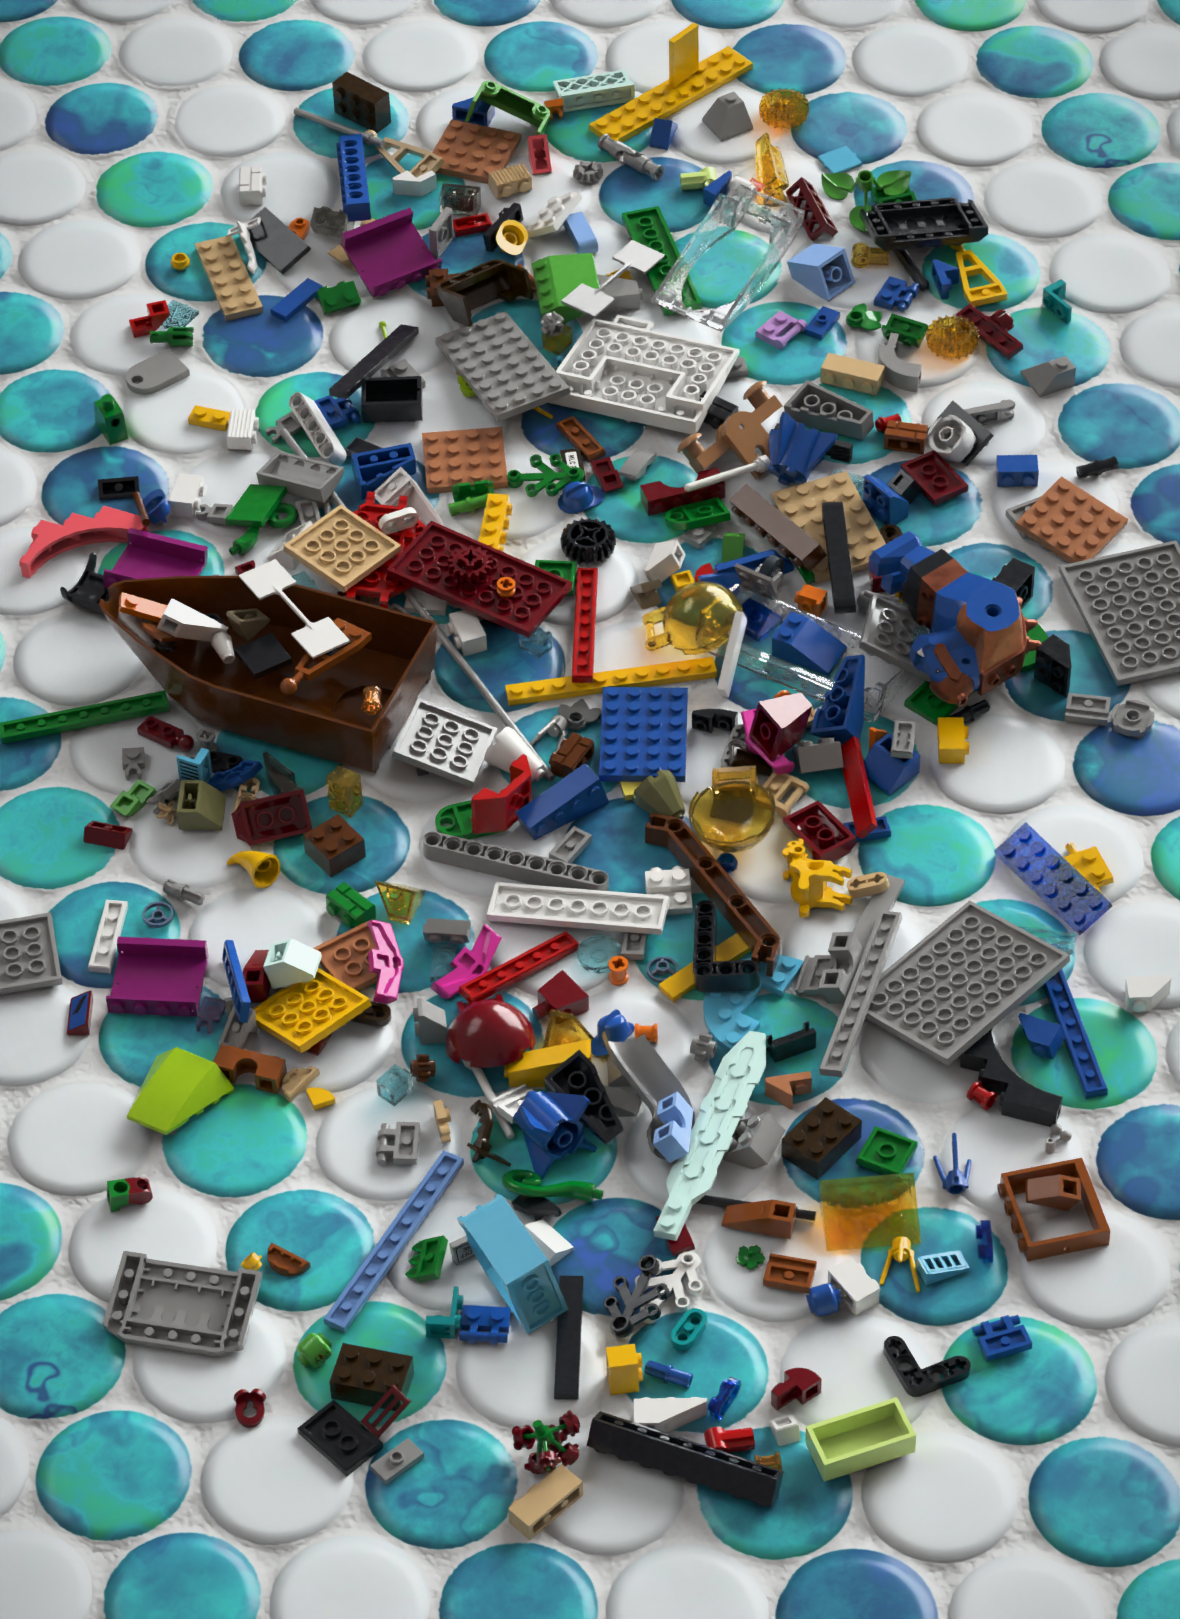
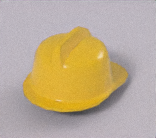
[496,220,528,255]

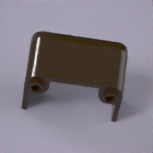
[436,259,534,327]

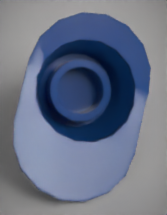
[558,481,604,514]
[143,489,171,524]
[591,1009,635,1056]

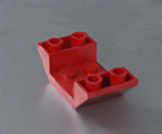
[471,754,531,834]

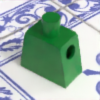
[94,394,128,445]

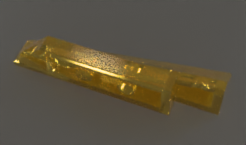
[756,133,789,207]

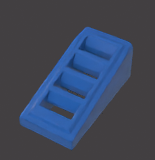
[703,170,732,209]

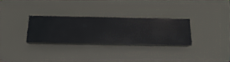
[554,1275,584,1399]

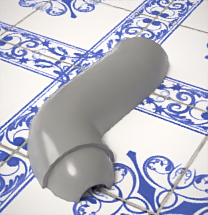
[602,1030,695,1160]

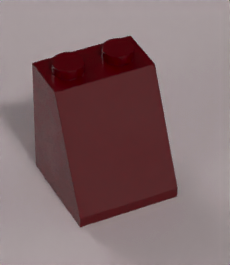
[749,692,813,761]

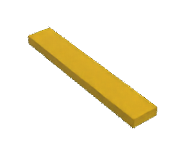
[659,930,775,1002]

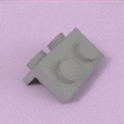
[423,918,471,944]

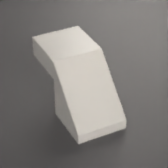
[392,170,437,196]

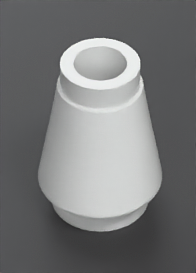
[211,631,235,664]

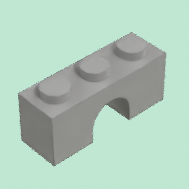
[818,932,863,1003]

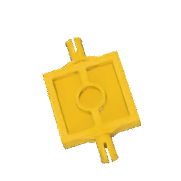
[1055,842,1114,902]

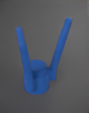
[933,1133,972,1194]

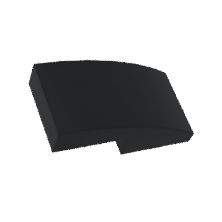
[692,709,738,733]

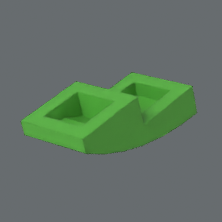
[110,779,157,818]

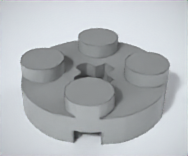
[1111,700,1155,738]

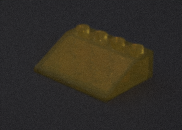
[818,1173,921,1251]

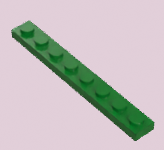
[0,690,170,744]

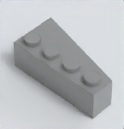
[784,380,874,440]

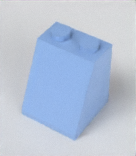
[787,244,855,301]

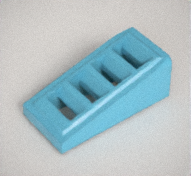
[916,1250,970,1285]

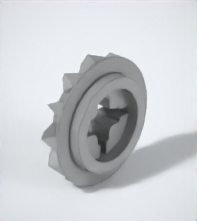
[573,161,603,183]

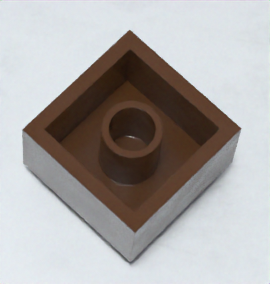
[303,814,366,877]

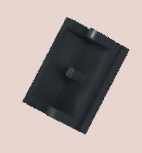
[766,1021,816,1063]

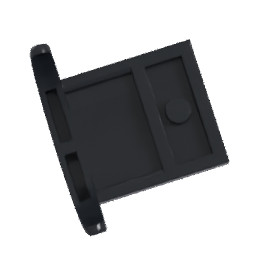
[60,552,109,615]

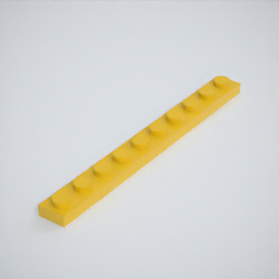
[505,657,717,706]

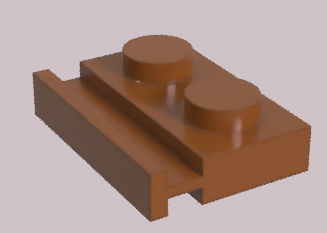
[763,1253,817,1294]

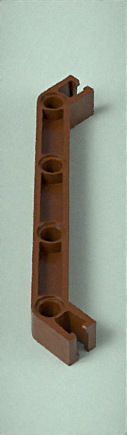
[645,813,780,977]

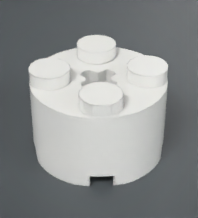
[928,415,976,462]

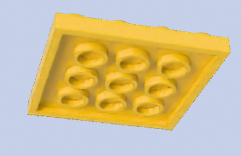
[253,968,372,1053]

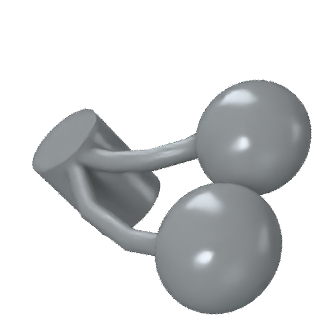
[1045,1124,1072,1153]

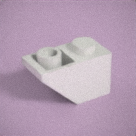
[644,540,686,582]

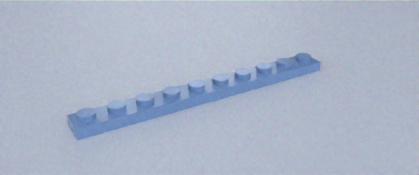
[324,1150,464,1333]

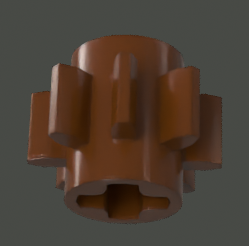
[410,1054,436,1082]

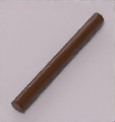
[132,492,150,526]

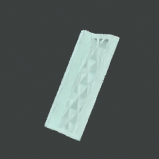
[553,70,635,112]

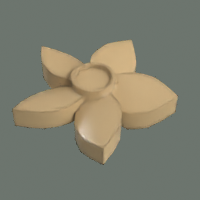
[157,801,177,826]

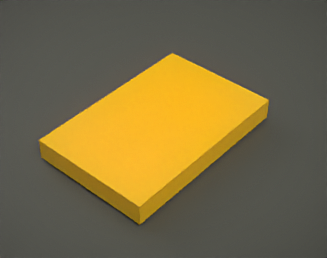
[669,23,699,87]

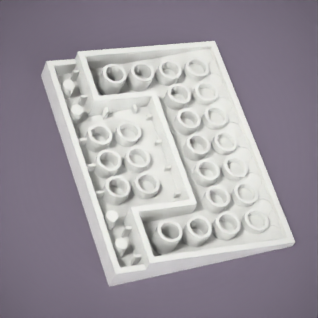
[548,318,739,434]

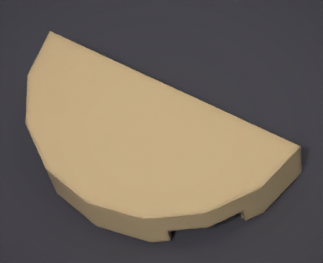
[282,1066,320,1103]

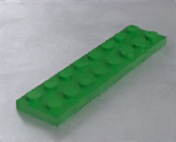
[622,206,702,316]

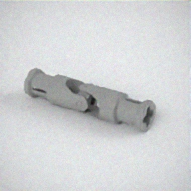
[598,134,664,181]

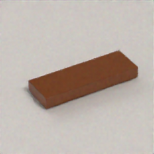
[556,416,605,463]

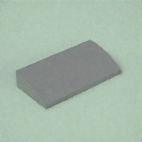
[256,451,345,503]

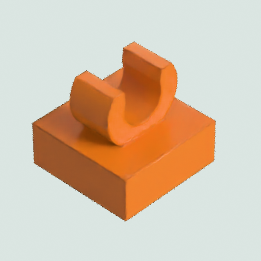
[543,98,564,121]

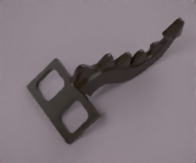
[467,1100,511,1167]

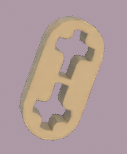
[846,872,890,898]

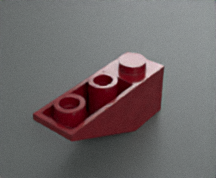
[243,950,271,1003]

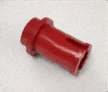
[875,414,902,432]

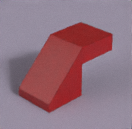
[129,300,170,338]

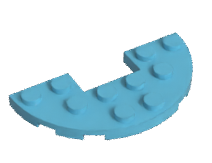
[703,955,804,1052]

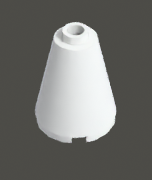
[484,727,545,783]

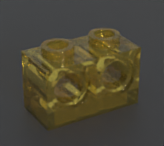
[326,765,363,817]

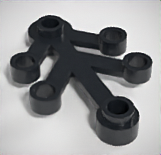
[604,1254,670,1338]

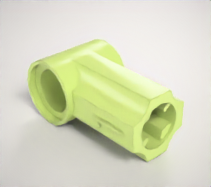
[680,167,717,190]

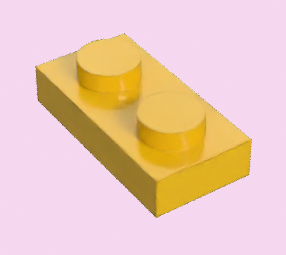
[188,405,231,431]

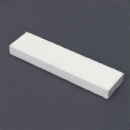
[717,611,747,698]
[88,900,128,974]

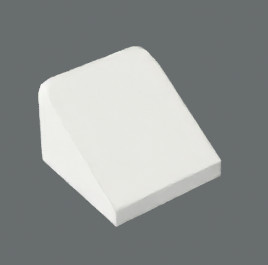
[768,1415,801,1446]

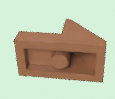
[765,1071,812,1109]

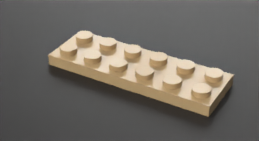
[195,236,263,321]

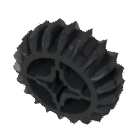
[560,517,616,565]

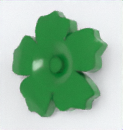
[736,1245,765,1270]

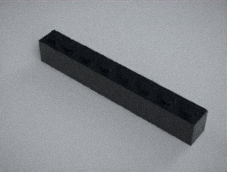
[586,1411,784,1507]

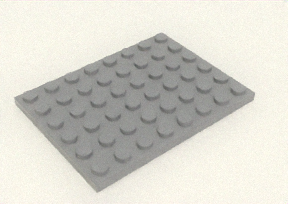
[1059,540,1180,686]
[865,900,1070,1066]

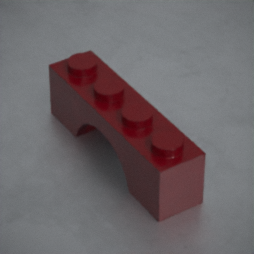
[640,467,725,516]

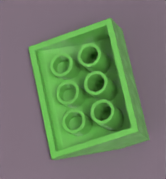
[531,253,600,324]

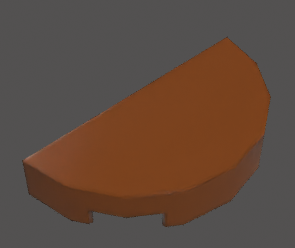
[268,1242,311,1276]

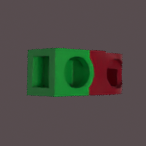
[107,1177,153,1212]

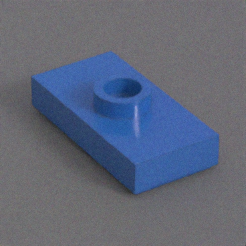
[804,306,840,340]

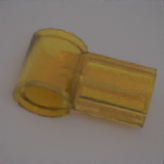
[851,242,890,268]

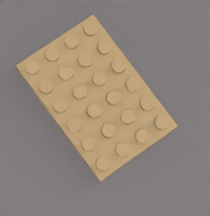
[771,471,886,584]

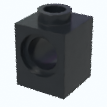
[888,469,923,504]

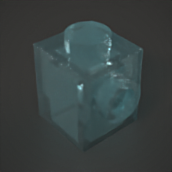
[376,1064,413,1106]

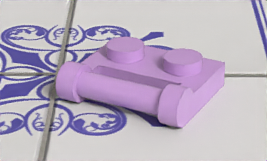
[755,311,807,350]

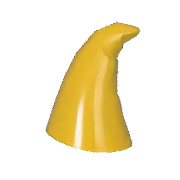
[227,851,280,889]

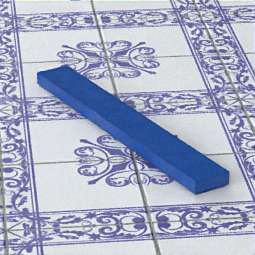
[1043,969,1108,1099]

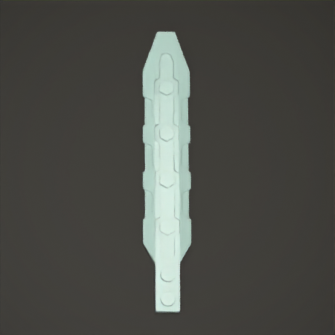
[653,1031,766,1241]

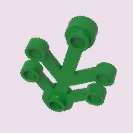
[507,454,584,497]

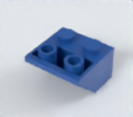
[863,474,909,525]
[864,733,920,795]

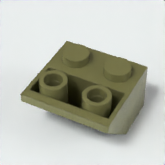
[177,780,226,830]

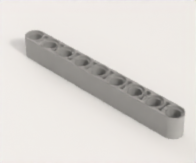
[422,832,609,891]

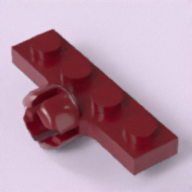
[955,304,1023,360]

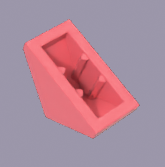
[528,134,552,174]

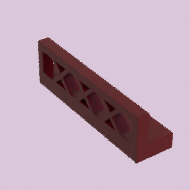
[786,177,838,241]

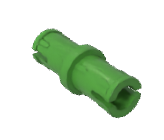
[448,494,488,517]

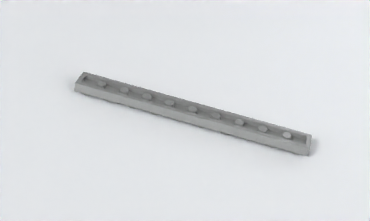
[819,910,902,1077]

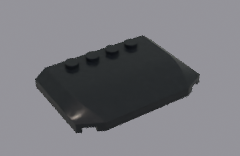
[860,197,988,251]

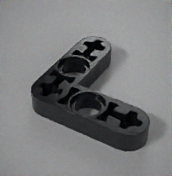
[883,1336,971,1397]

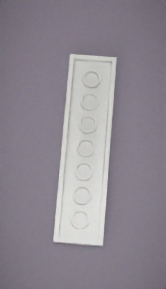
[487,882,670,935]

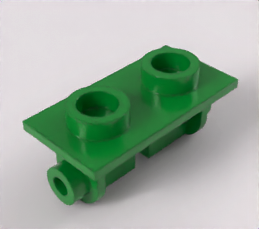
[452,479,494,502]

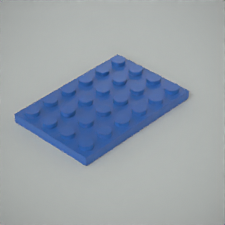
[599,687,688,782]

